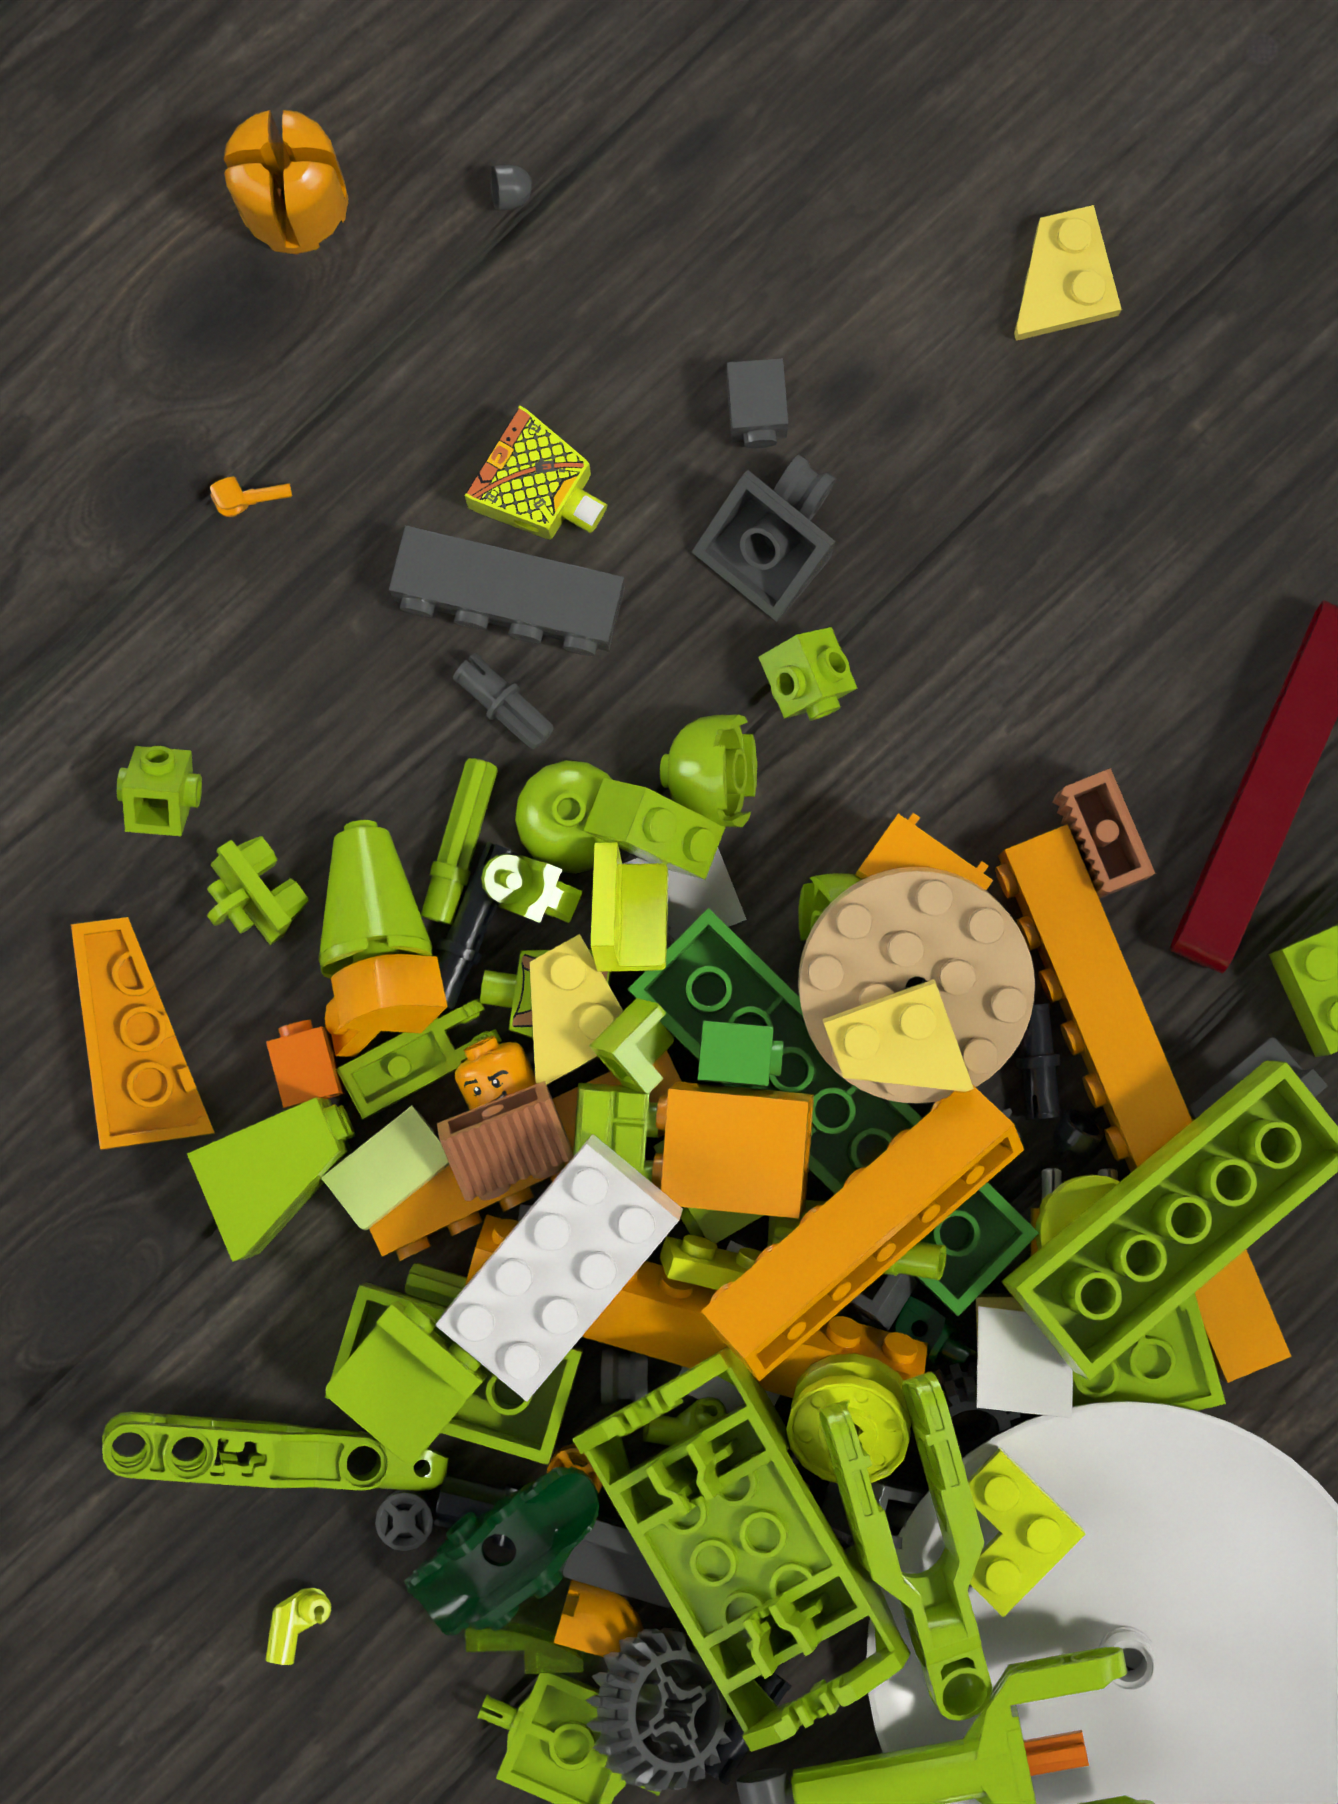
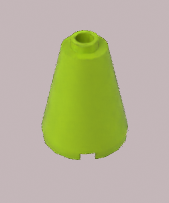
[318,820,432,979]

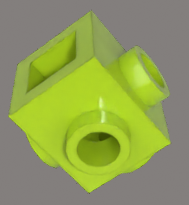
[758,627,858,721]
[117,746,202,836]

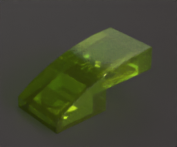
[465,1621,585,1674]

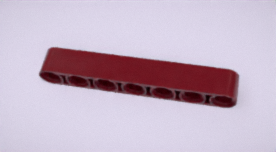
[1170,600,1338,974]

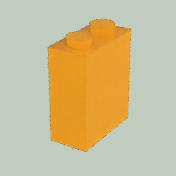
[652,1081,814,1219]

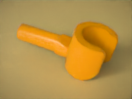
[210,477,292,517]

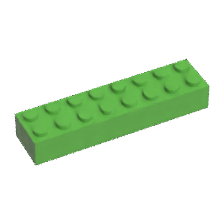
[628,908,1039,1316]

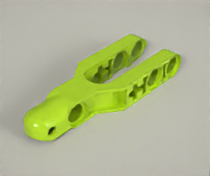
[819,1371,993,1721]
[102,1412,448,1491]

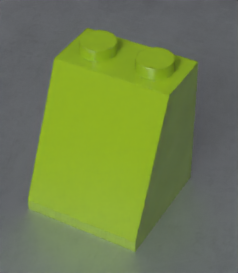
[187,1097,355,1262]

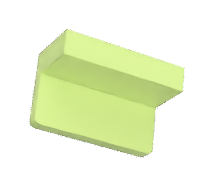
[321,1106,450,1230]

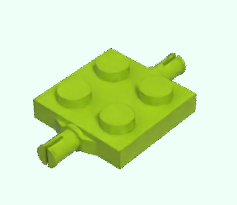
[477,1665,660,1804]

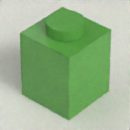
[698,1021,783,1087]

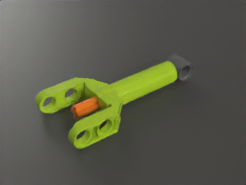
[736,1647,1155,1804]

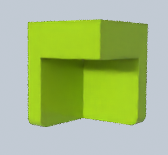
[589,998,674,1095]

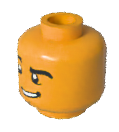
[455,1036,537,1110]

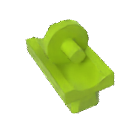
[207,836,309,945]
[481,854,582,923]

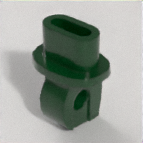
[895,1296,977,1371]

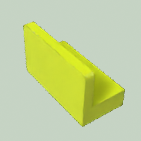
[591,842,669,972]

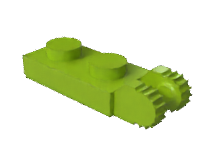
[336,999,502,1120]

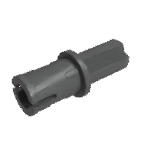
[453,653,554,749]

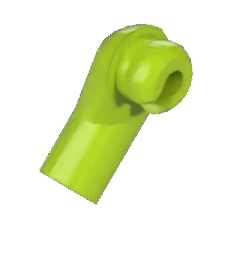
[643,1397,726,1446]

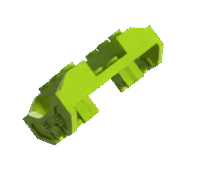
[572,1346,911,1752]

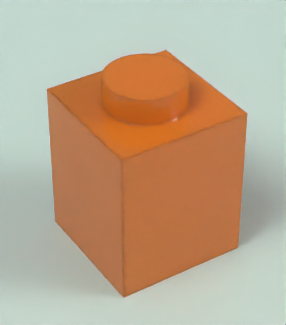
[266,1020,345,1109]

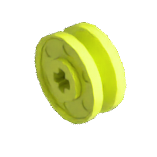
[786,1353,911,1483]

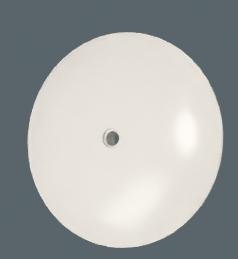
[866,1401,1338,1804]

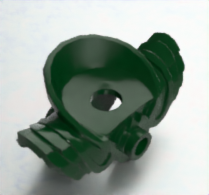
[404,1466,599,1636]

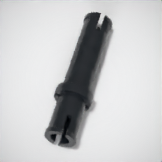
[436,842,520,1011]

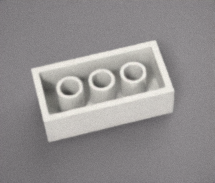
[435,1134,683,1401]

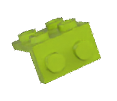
[326,1301,487,1464]

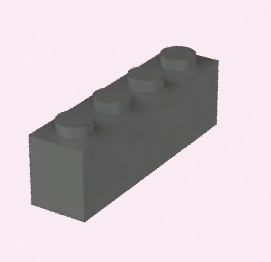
[389,525,625,656]

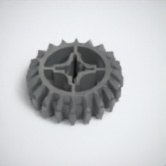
[586,1627,736,1792]

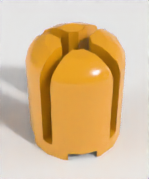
[224,109,349,254]

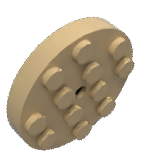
[798,867,1035,1103]

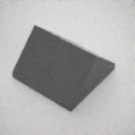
[692,470,835,622]

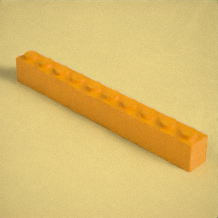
[995,824,1292,1383]

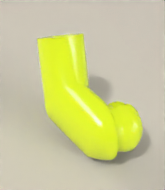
[265,1588,331,1665]

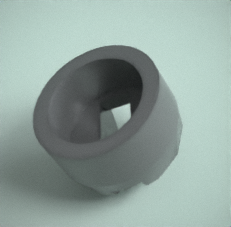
[490,164,532,211]

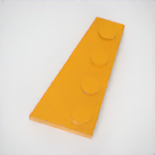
[71,917,215,1150]

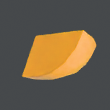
[554,1580,644,1657]

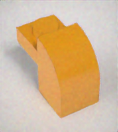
[325,954,448,1057]

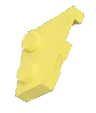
[1014,205,1122,341]
[529,934,623,1085]
[823,979,974,1092]

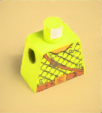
[464,406,607,540]

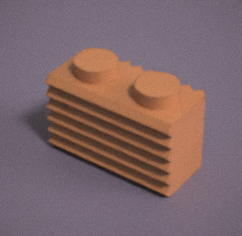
[1052,768,1155,899]
[437,1081,574,1201]

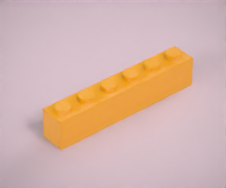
[369,1050,682,1261]
[701,1084,1024,1381]

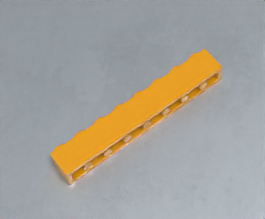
[465,1215,928,1398]

